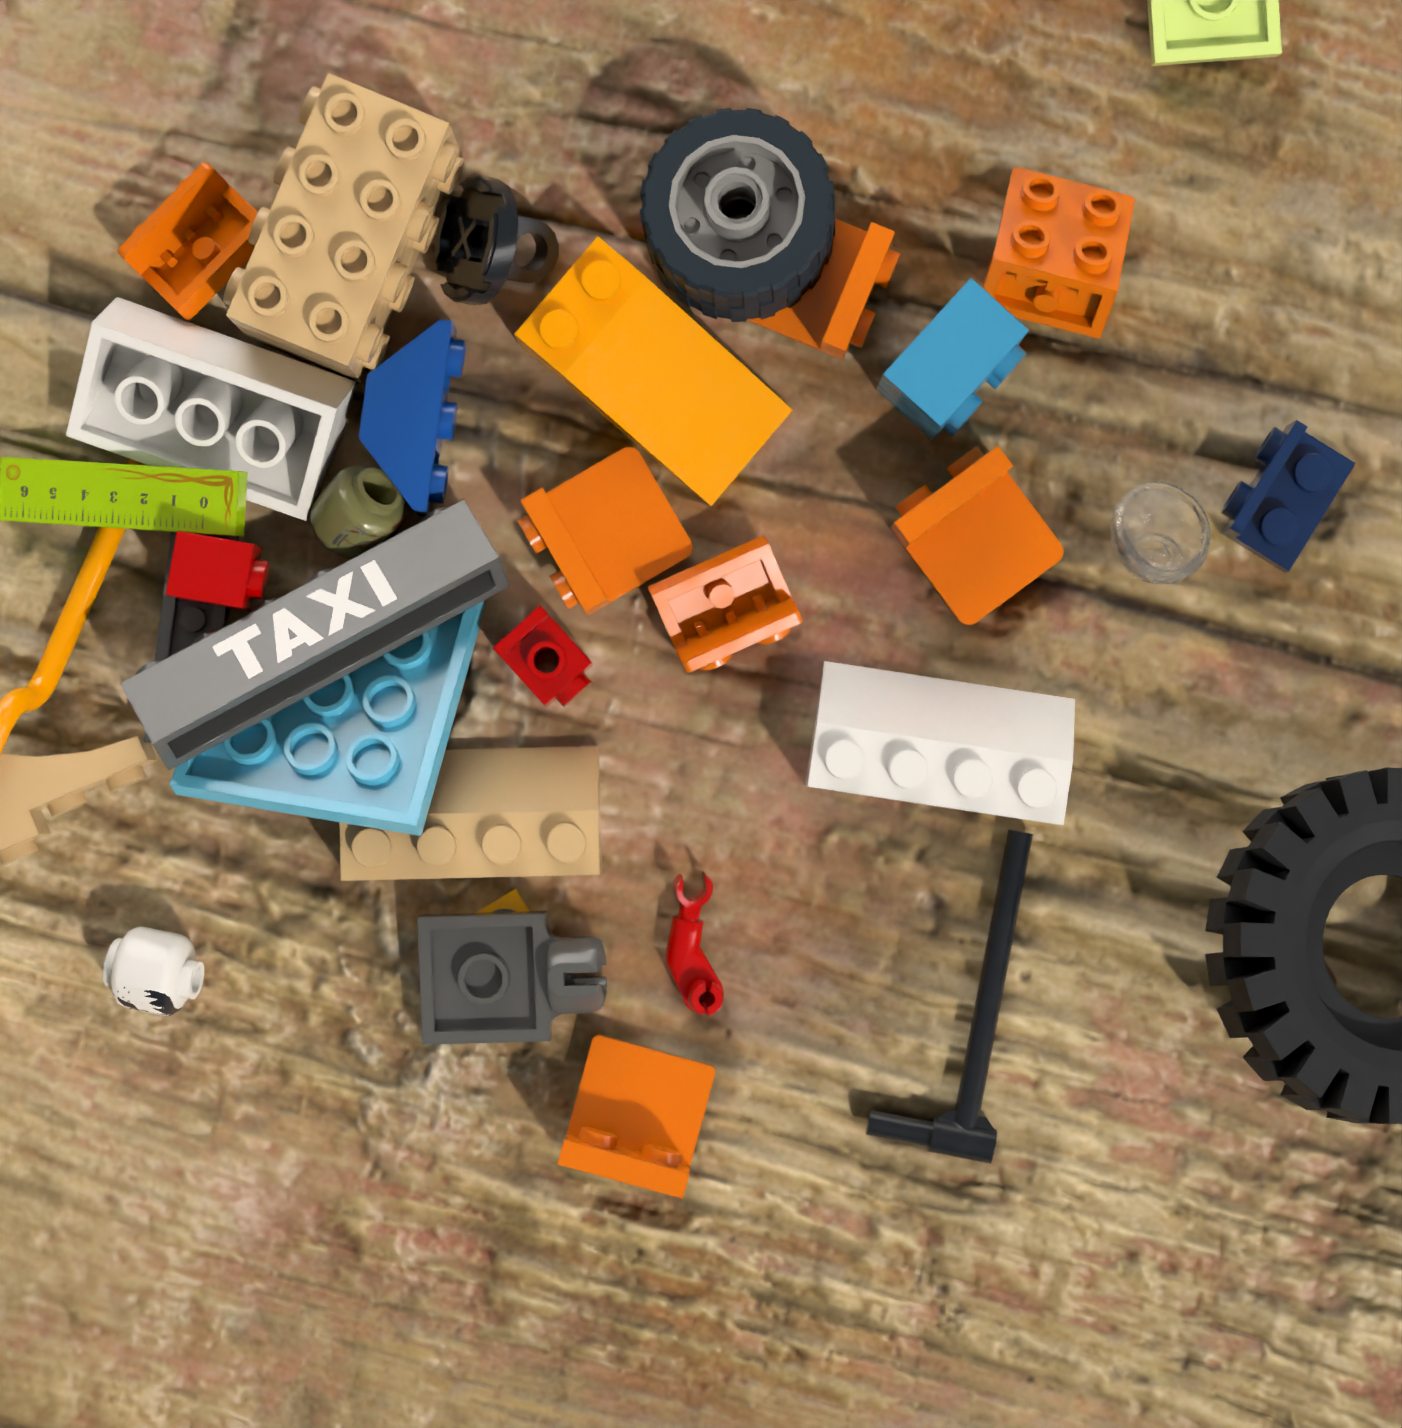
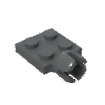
[417,911,607,1045]

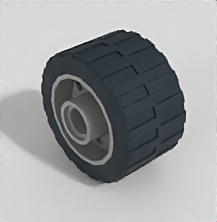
[640,108,835,322]

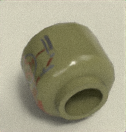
[310,465,406,560]

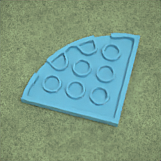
[169,601,486,836]

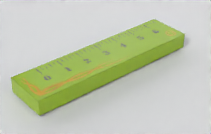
[0,457,248,536]

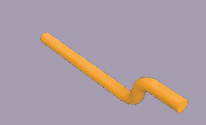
[0,458,149,755]

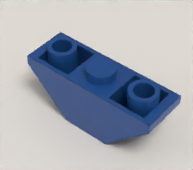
[359,320,466,516]

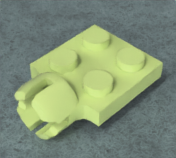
[1147,0,1282,66]

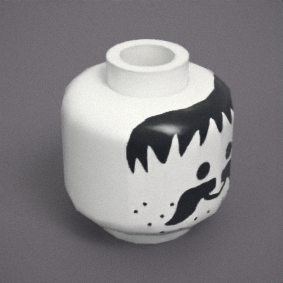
[103,926,204,1016]

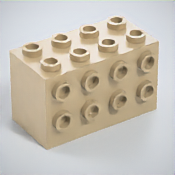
[223,73,464,385]

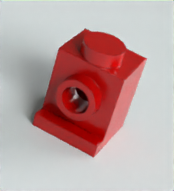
[493,605,594,707]

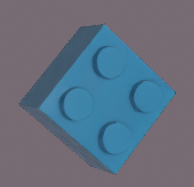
[876,278,1029,440]

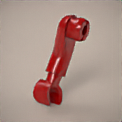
[665,871,724,1016]

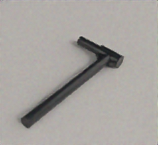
[866,830,1033,1164]

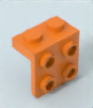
[746,219,901,360]
[890,446,1064,625]
[517,447,693,616]

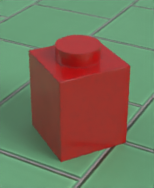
[165,531,269,612]

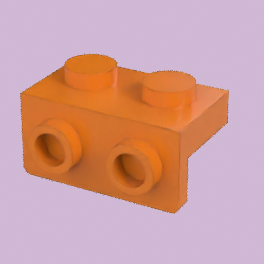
[117,162,258,322]
[648,535,803,673]

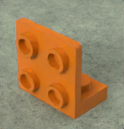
[982,167,1135,339]
[557,1034,715,1199]

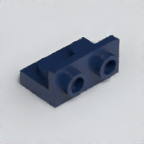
[1221,420,1356,573]

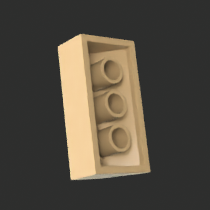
[339,746,602,881]

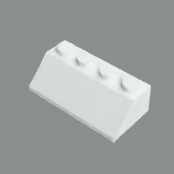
[66,297,357,521]
[805,661,1075,825]

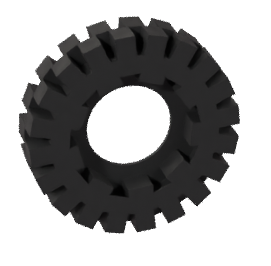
[1205,767,1402,1124]

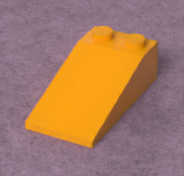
[514,236,793,507]

